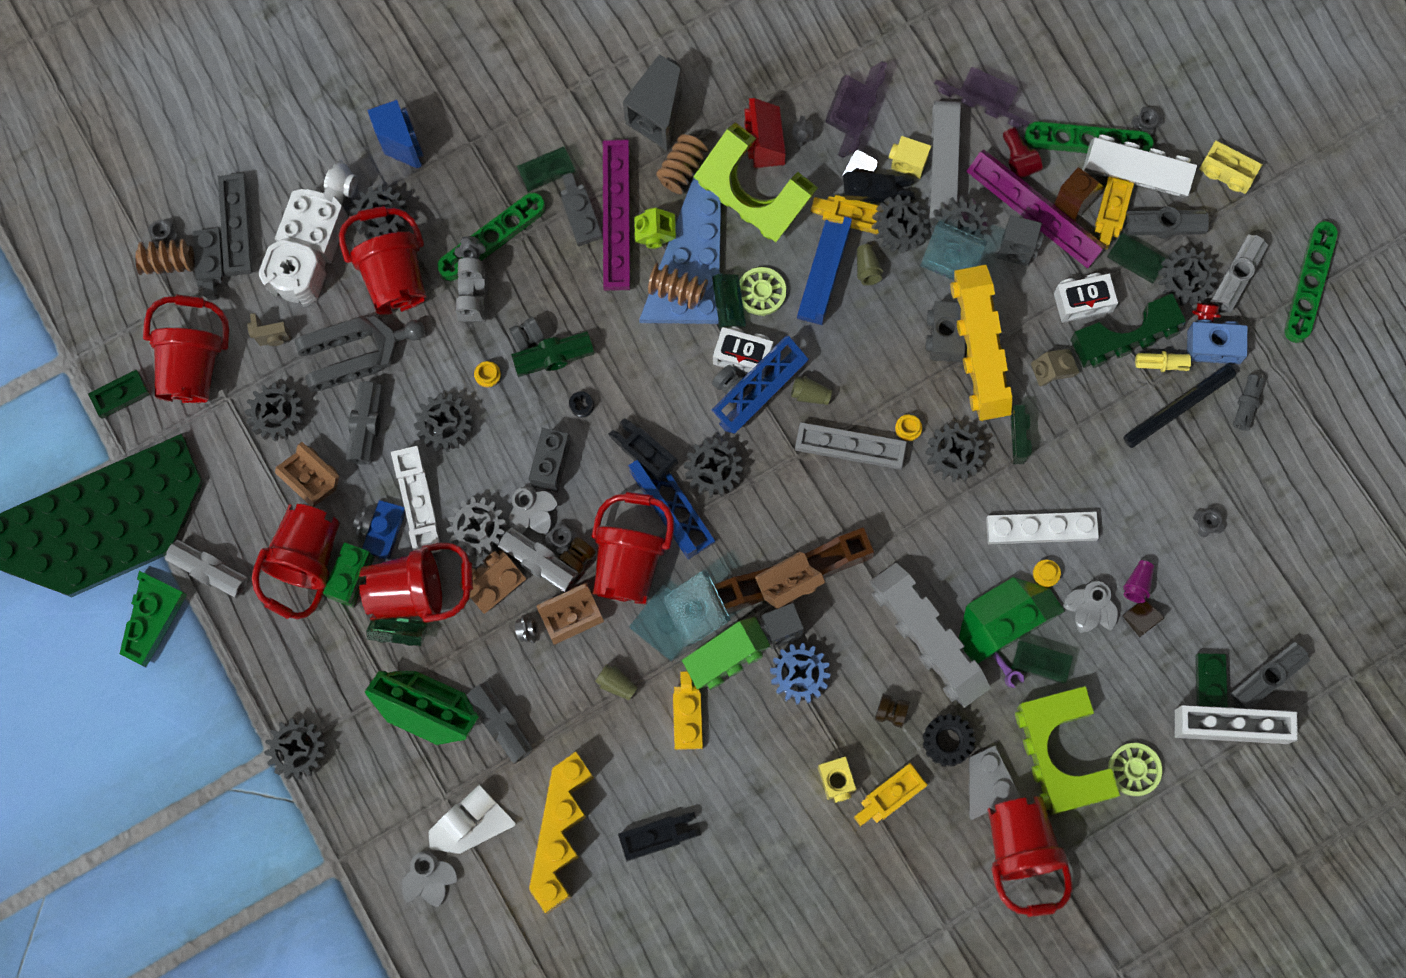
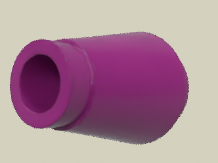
[1123,560,1155,603]

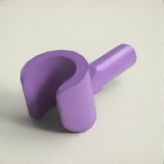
[992,652,1024,688]

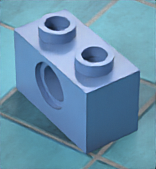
[1187,320,1247,364]

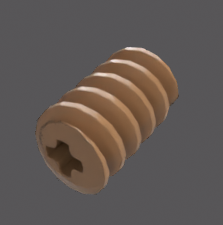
[656,134,708,195]
[135,239,195,275]
[648,262,708,310]

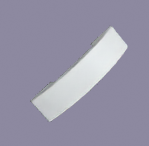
[391,446,442,554]

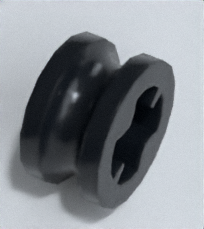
[569,391,594,418]

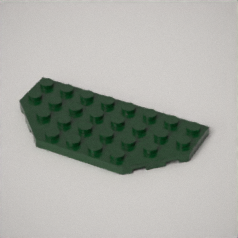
[0,434,203,598]

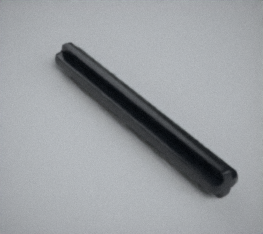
[1123,364,1236,448]

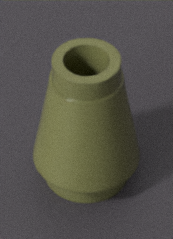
[857,244,883,286]
[791,376,832,405]
[595,664,638,701]

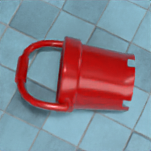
[339,206,427,315]
[143,294,230,403]
[592,492,674,605]
[252,504,340,619]
[359,543,473,623]
[987,796,1072,917]

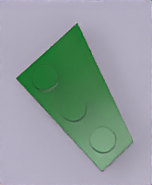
[119,571,187,667]

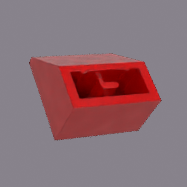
[744,98,785,168]

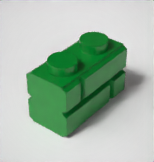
[323,543,375,608]

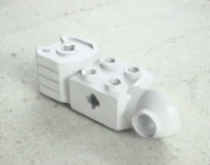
[259,160,358,307]

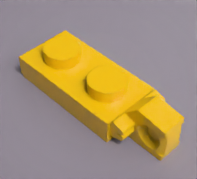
[1095,176,1134,250]
[811,195,879,234]
[673,671,703,750]
[853,763,928,827]

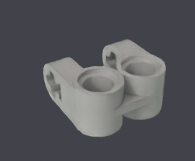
[456,258,488,322]

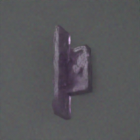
[824,61,887,158]
[934,67,1031,130]

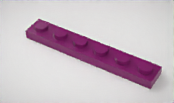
[603,140,630,291]
[966,149,1106,269]

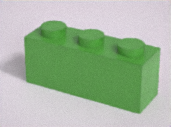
[682,617,771,690]

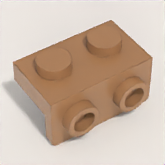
[275,442,339,507]
[459,550,526,614]
[755,552,825,609]
[537,583,604,645]

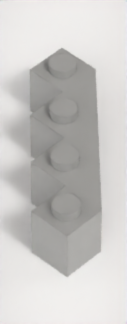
[869,563,991,708]

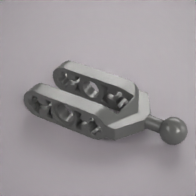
[295,315,425,392]

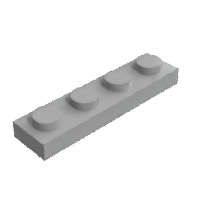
[795,422,906,470]

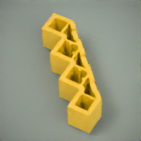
[950,265,1012,421]
[529,752,594,914]

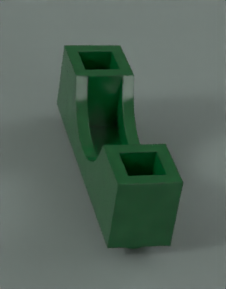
[1070,294,1186,368]

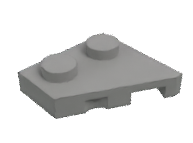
[969,746,1020,821]

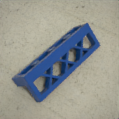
[797,217,852,325]
[712,336,809,434]
[628,460,715,560]

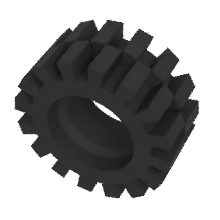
[923,714,975,767]

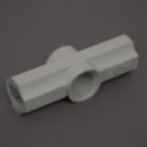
[1210,234,1268,313]
[498,527,579,593]
[165,540,249,599]

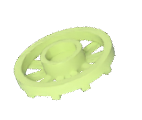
[737,267,786,316]
[1108,743,1162,796]

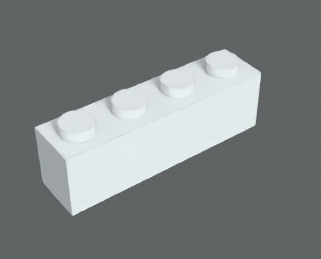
[1082,135,1197,198]
[1175,705,1297,744]

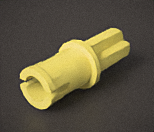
[1135,351,1191,372]

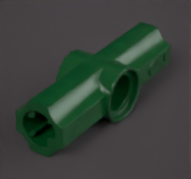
[511,331,594,377]

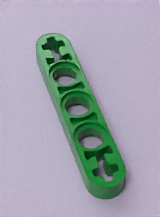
[1024,122,1153,153]
[437,193,545,281]
[1284,221,1338,343]

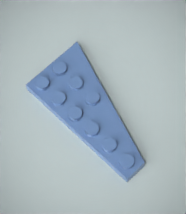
[639,173,721,324]

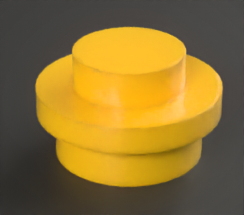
[474,361,501,388]
[895,414,922,441]
[1033,560,1061,587]

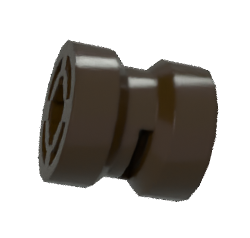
[559,536,597,575]
[875,693,910,728]

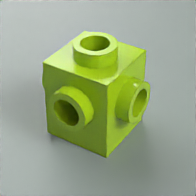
[634,208,676,249]

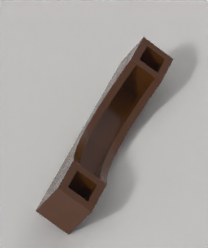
[709,527,874,618]

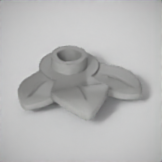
[509,486,558,534]
[1063,581,1118,633]
[402,852,457,907]

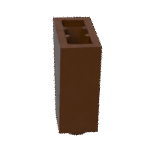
[1054,167,1105,222]

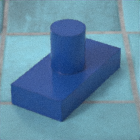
[362,500,405,560]

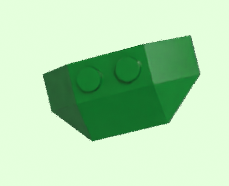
[958,577,1065,664]
[365,671,479,745]

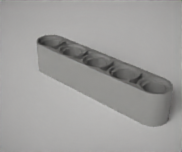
[928,101,960,221]

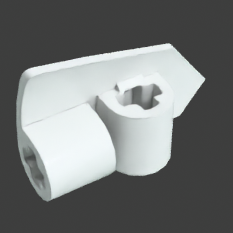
[429,785,515,854]

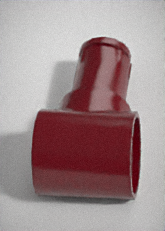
[1003,127,1043,179]

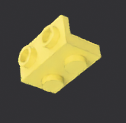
[1199,140,1262,194]

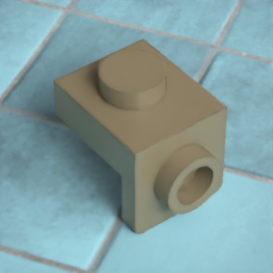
[247,313,291,346]
[1031,349,1079,386]

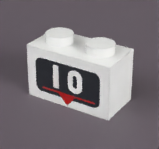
[1054,273,1118,323]
[713,327,773,379]

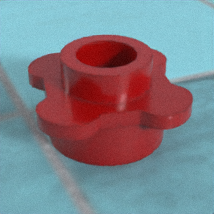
[1192,303,1221,322]

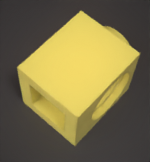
[889,136,931,179]
[818,757,856,803]

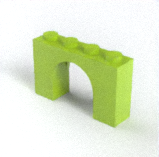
[694,122,818,242]
[1015,686,1120,816]

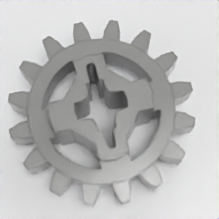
[447,497,507,557]

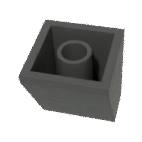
[623,54,682,151]

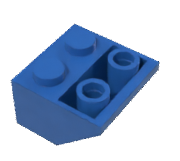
[367,100,423,168]

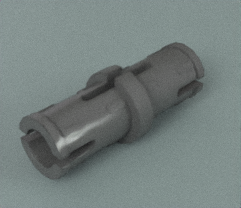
[1232,375,1265,431]

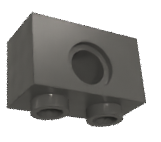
[926,301,965,362]
[759,603,804,650]

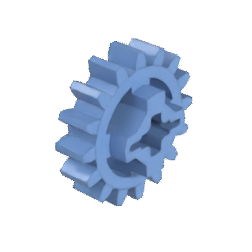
[770,643,831,705]

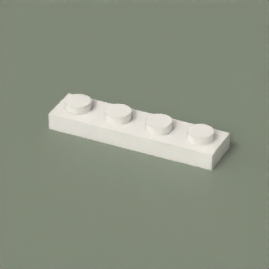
[986,512,1099,544]

